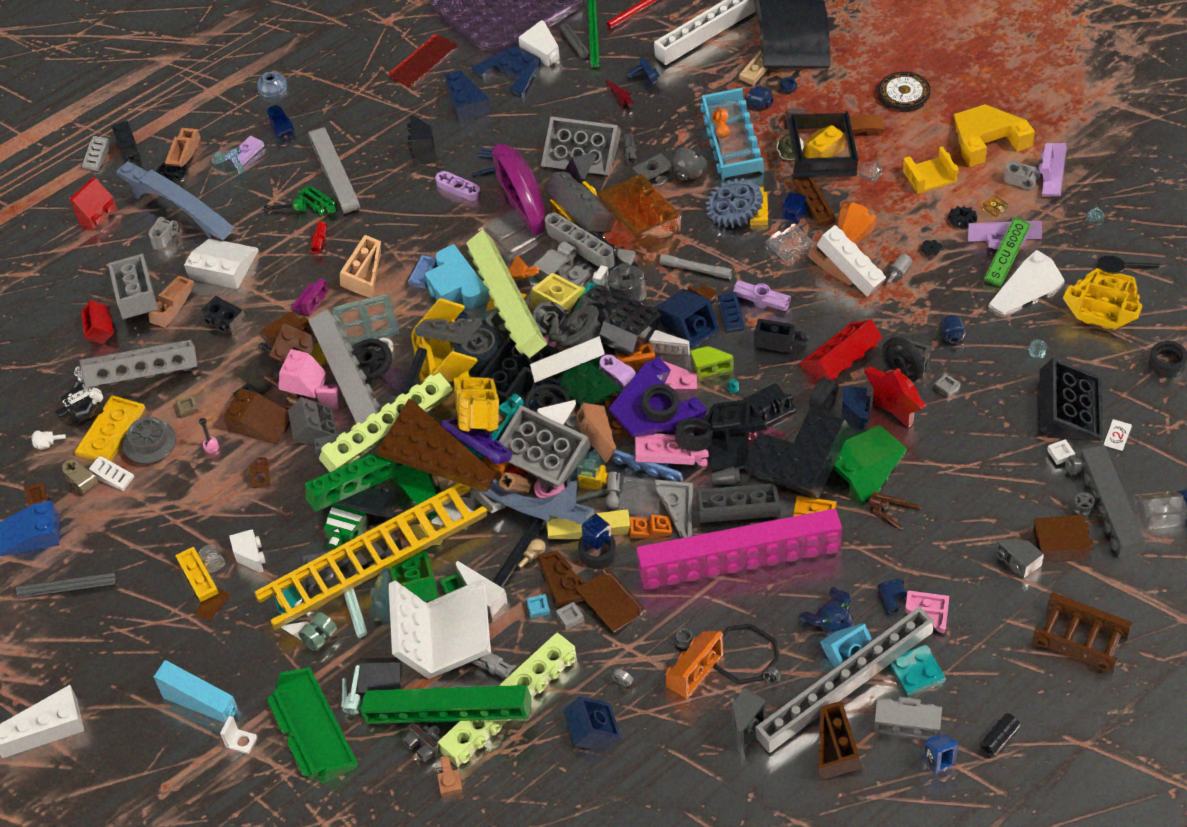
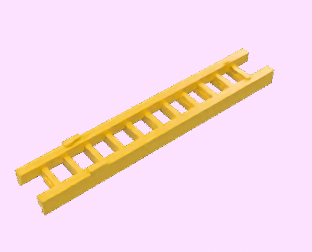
[255,483,487,630]

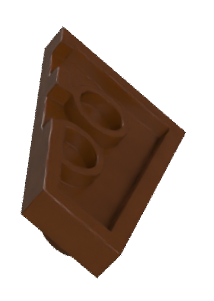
[538,551,585,607]

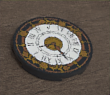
[878,72,930,112]

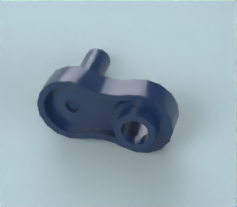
[626,56,660,85]

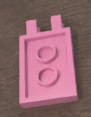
[634,434,709,466]

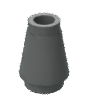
[712,466,742,485]

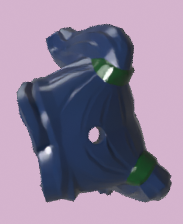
[798,587,854,636]

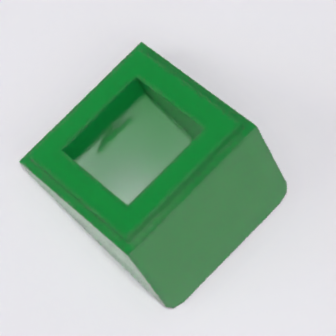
[438,572,464,595]

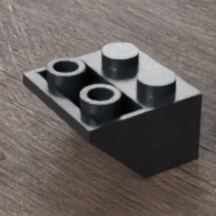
[407,116,436,165]

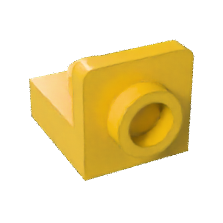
[578,465,608,491]

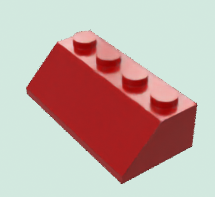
[799,319,883,380]

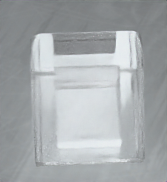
[857,161,883,182]

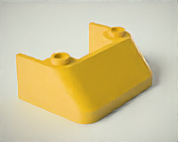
[411,298,477,384]

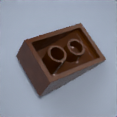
[223,388,290,445]

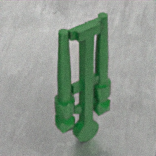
[297,186,337,216]

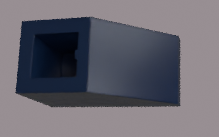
[842,386,871,430]

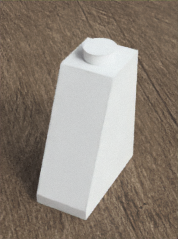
[518,20,560,67]

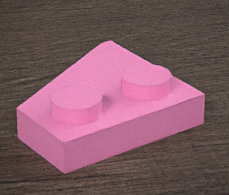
[905,591,949,634]

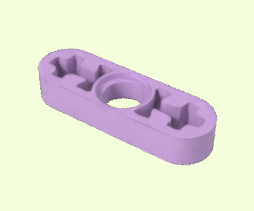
[435,171,481,201]

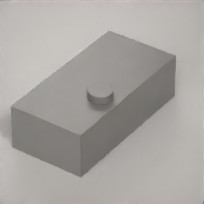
[108,254,158,319]

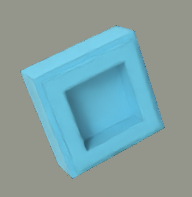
[526,594,550,619]

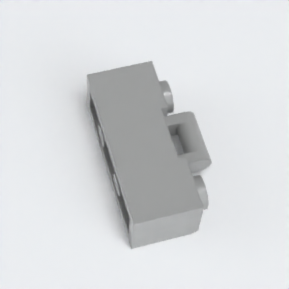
[874,697,942,739]

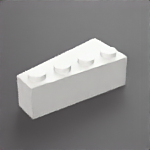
[0,685,84,758]

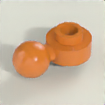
[712,108,730,138]

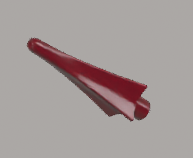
[606,80,634,107]

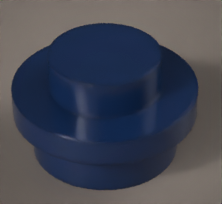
[780,77,797,93]

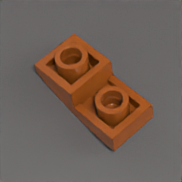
[849,115,885,135]

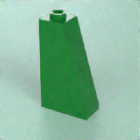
[388,468,438,519]

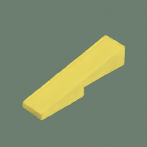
[546,509,630,539]

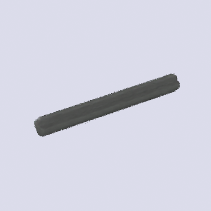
[16,573,116,598]

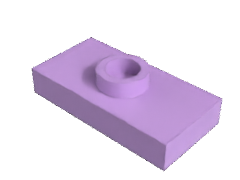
[228,136,264,166]

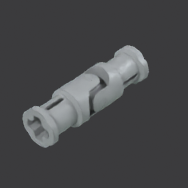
[471,653,518,679]

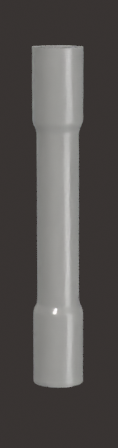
[660,254,732,280]

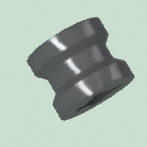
[1072,492,1095,518]

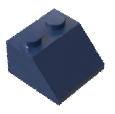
[563,696,622,749]

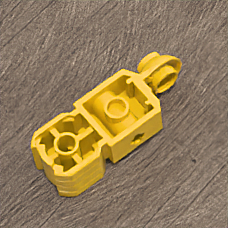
[453,370,499,432]

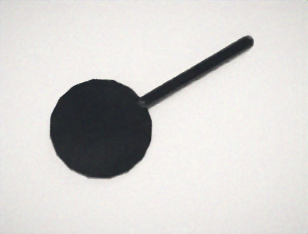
[1097,255,1161,274]

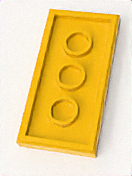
[75,395,146,462]

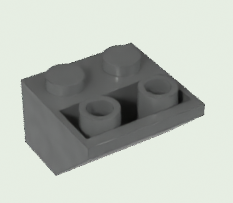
[288,397,337,445]

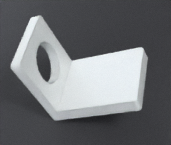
[220,716,257,754]

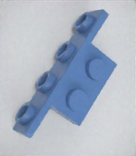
[611,449,683,482]

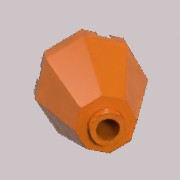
[837,202,877,244]

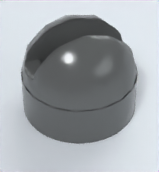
[763,666,781,685]

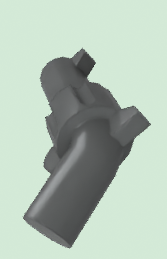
[548,318,567,343]

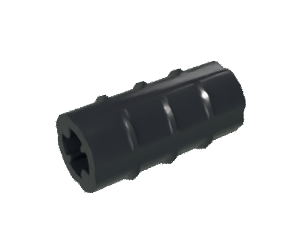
[980,713,1020,757]

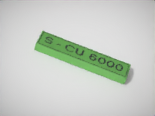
[984,217,1031,288]

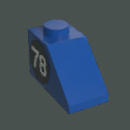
[924,734,958,773]

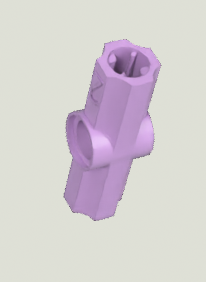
[733,280,791,311]

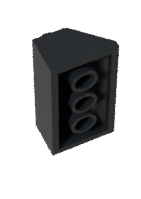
[319,472,398,518]

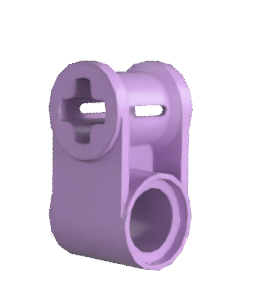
[600,355,636,390]

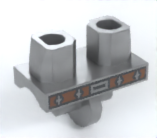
[403,722,441,762]

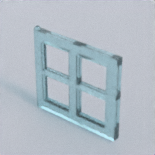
[333,294,400,346]

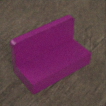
[291,278,329,317]

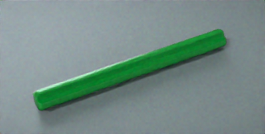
[587,0,599,68]

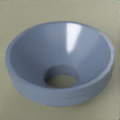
[257,71,287,97]

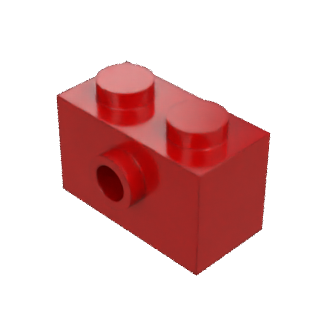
[81,300,114,344]

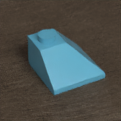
[820,623,873,668]

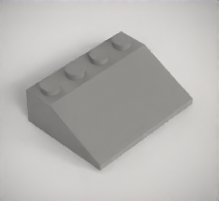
[541,117,621,176]
[499,405,591,487]

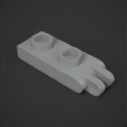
[562,262,593,286]

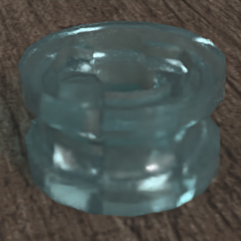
[1029,340,1047,358]

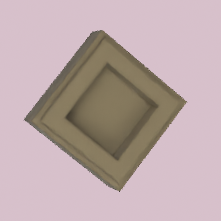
[176,395,199,418]

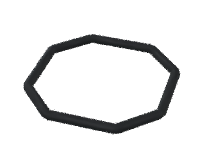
[713,624,780,684]

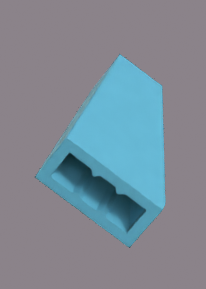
[154,660,237,723]

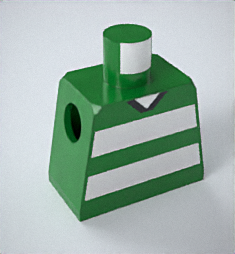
[324,504,370,550]

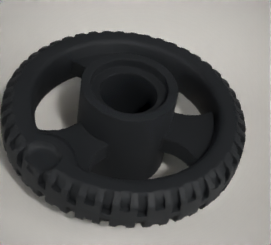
[882,336,924,382]
[351,338,392,382]
[523,383,572,412]

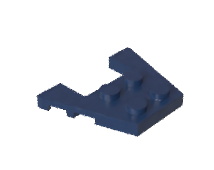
[471,46,541,98]

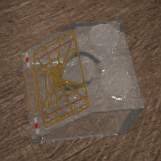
[1134,490,1187,530]

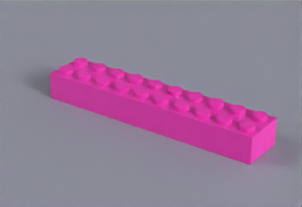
[636,508,842,590]

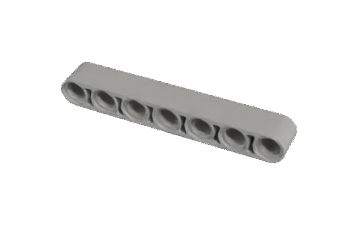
[308,127,360,215]

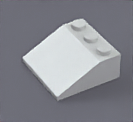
[184,238,258,289]

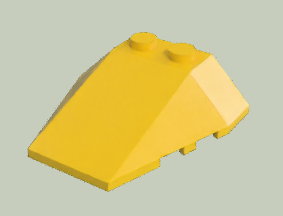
[1063,268,1142,329]

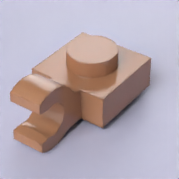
[437,755,463,797]

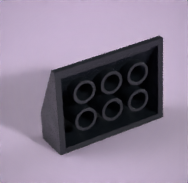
[1039,358,1103,441]

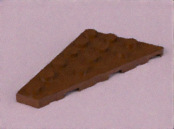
[377,399,495,492]

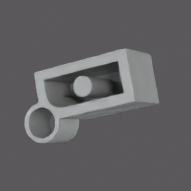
[533,241,577,282]

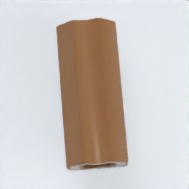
[499,473,532,494]

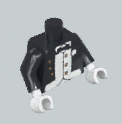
[55,366,104,423]

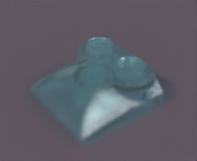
[370,568,392,625]

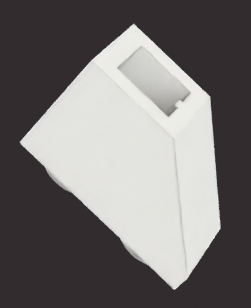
[230,529,266,573]

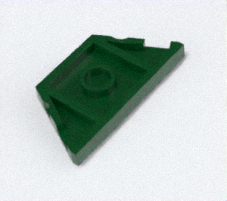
[560,361,623,406]

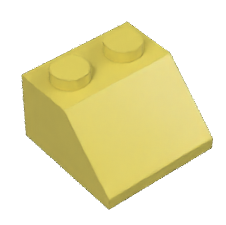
[529,273,582,312]

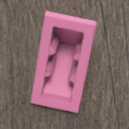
[316,384,342,409]

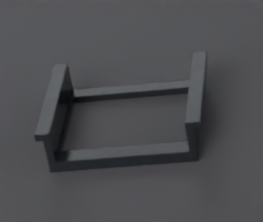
[784,111,859,178]

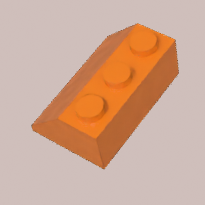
[665,631,723,699]

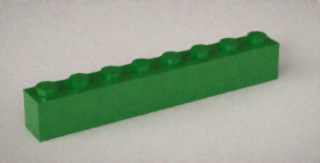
[360,685,532,724]

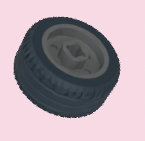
[454,324,503,373]

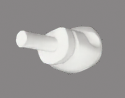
[31,431,66,450]

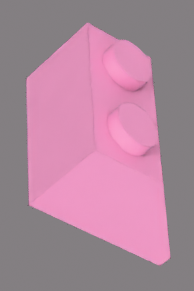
[278,349,326,398]

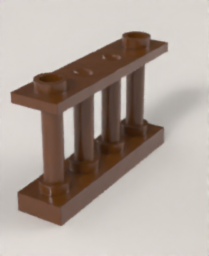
[1032,592,1133,673]

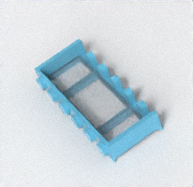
[700,88,764,180]

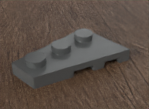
[415,318,482,344]

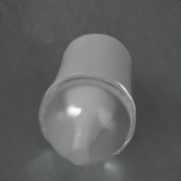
[886,253,913,284]

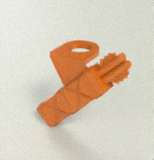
[507,255,540,281]

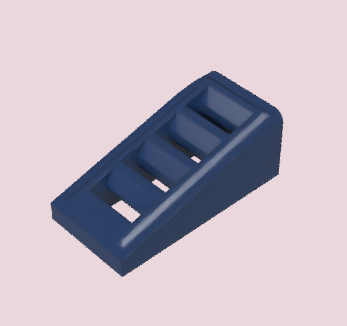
[718,292,744,332]

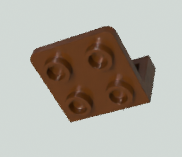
[262,312,312,344]

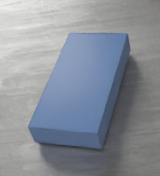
[408,255,437,289]

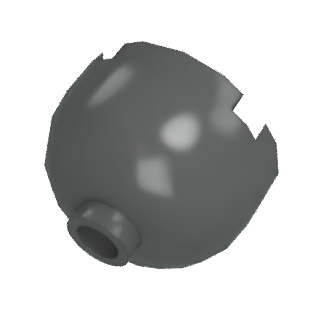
[672,147,708,181]

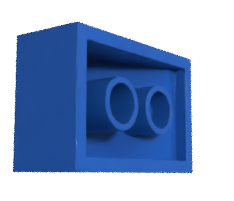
[0,501,59,556]

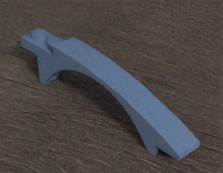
[116,161,235,240]
[476,456,594,524]

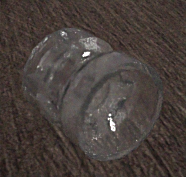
[199,544,225,572]

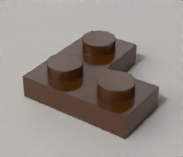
[268,323,317,364]

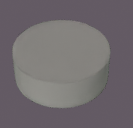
[612,669,634,687]

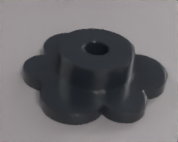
[921,240,942,256]

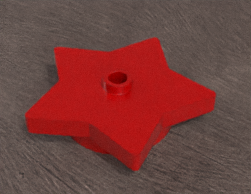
[864,366,926,428]

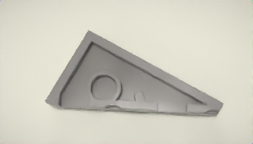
[654,480,693,538]

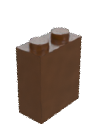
[1033,515,1094,563]

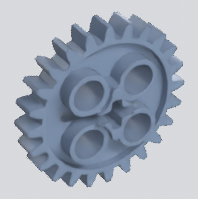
[706,178,763,228]

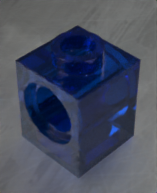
[782,192,807,223]
[581,513,611,550]

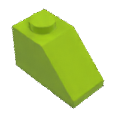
[690,346,734,379]

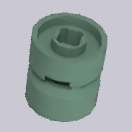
[298,612,337,651]

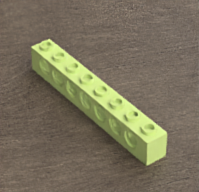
[319,372,454,472]
[437,632,576,768]

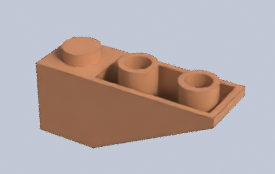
[576,403,616,462]

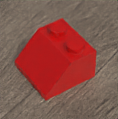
[70,177,117,231]

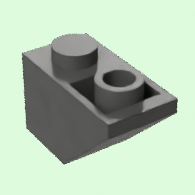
[995,539,1044,578]

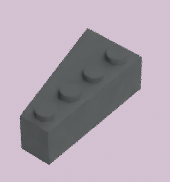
[545,172,620,232]

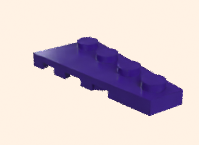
[441,416,513,464]

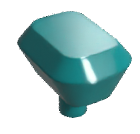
[728,379,739,393]

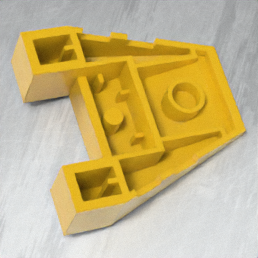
[954,104,1035,167]

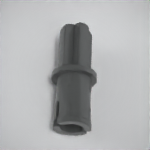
[623,133,637,165]

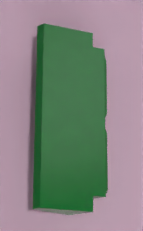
[267,667,358,784]

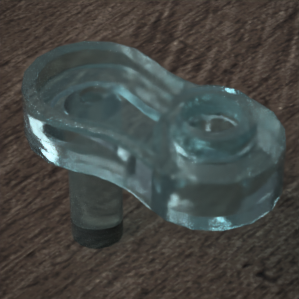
[211,147,245,173]

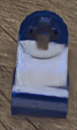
[267,105,294,138]

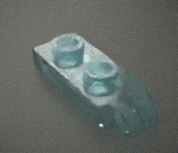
[576,449,606,478]

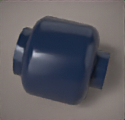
[747,86,774,110]
[939,315,966,344]

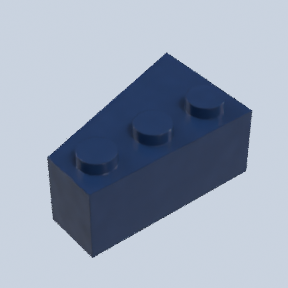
[444,70,491,122]

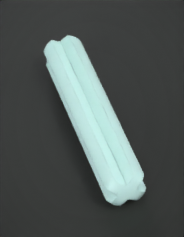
[344,588,367,638]

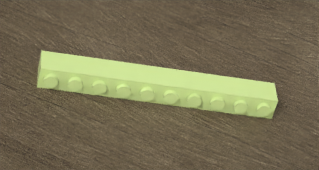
[466,230,547,358]

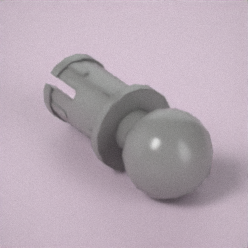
[604,472,621,509]

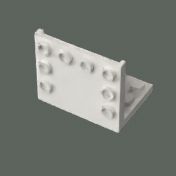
[389,579,491,679]

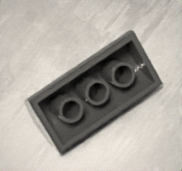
[697,483,780,523]

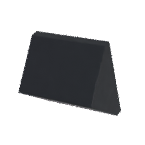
[564,153,597,184]
[358,658,402,695]

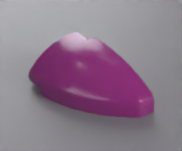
[492,144,546,237]

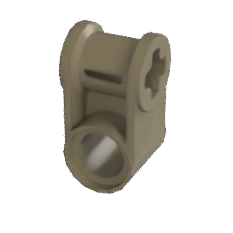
[62,459,98,495]

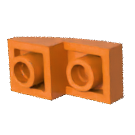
[629,514,672,538]

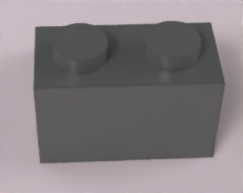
[731,688,766,753]

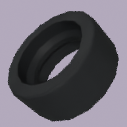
[1149,340,1187,378]
[641,384,679,423]
[675,418,713,451]
[578,529,617,569]

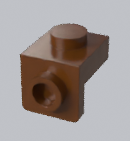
[24,483,48,508]

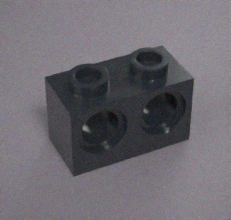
[201,296,247,336]

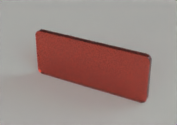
[389,34,457,88]

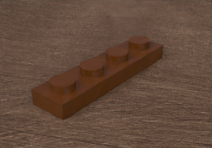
[792,174,836,227]

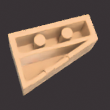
[340,235,381,299]

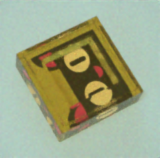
[982,195,1008,218]

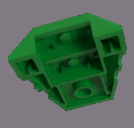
[833,425,907,505]

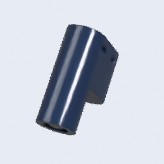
[878,579,907,614]

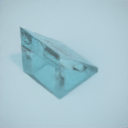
[1087,207,1104,221]

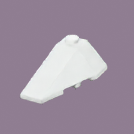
[989,250,1065,316]

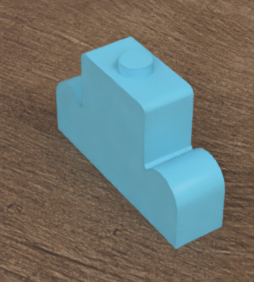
[425,244,490,309]

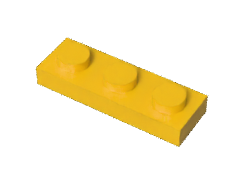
[175,547,219,602]

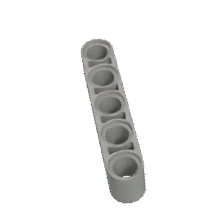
[545,213,615,269]

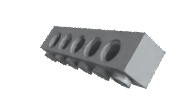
[79,340,197,388]

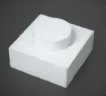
[592,265,608,286]
[1047,439,1075,465]

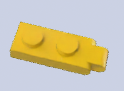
[750,187,768,225]

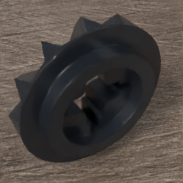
[948,205,978,229]

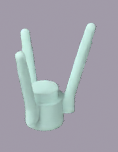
[341,665,364,714]

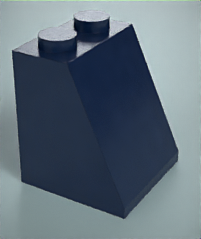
[655,289,719,349]

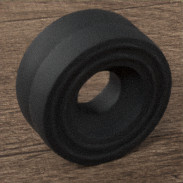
[809,377,839,413]

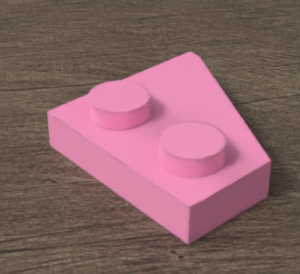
[663,361,697,394]

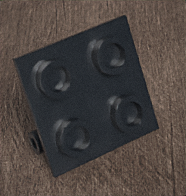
[744,383,797,424]

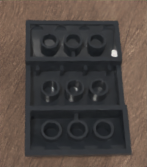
[754,0,830,68]

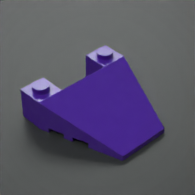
[609,357,708,437]

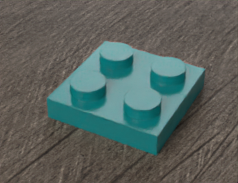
[889,644,946,697]

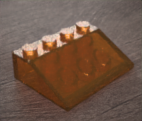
[597,173,681,238]

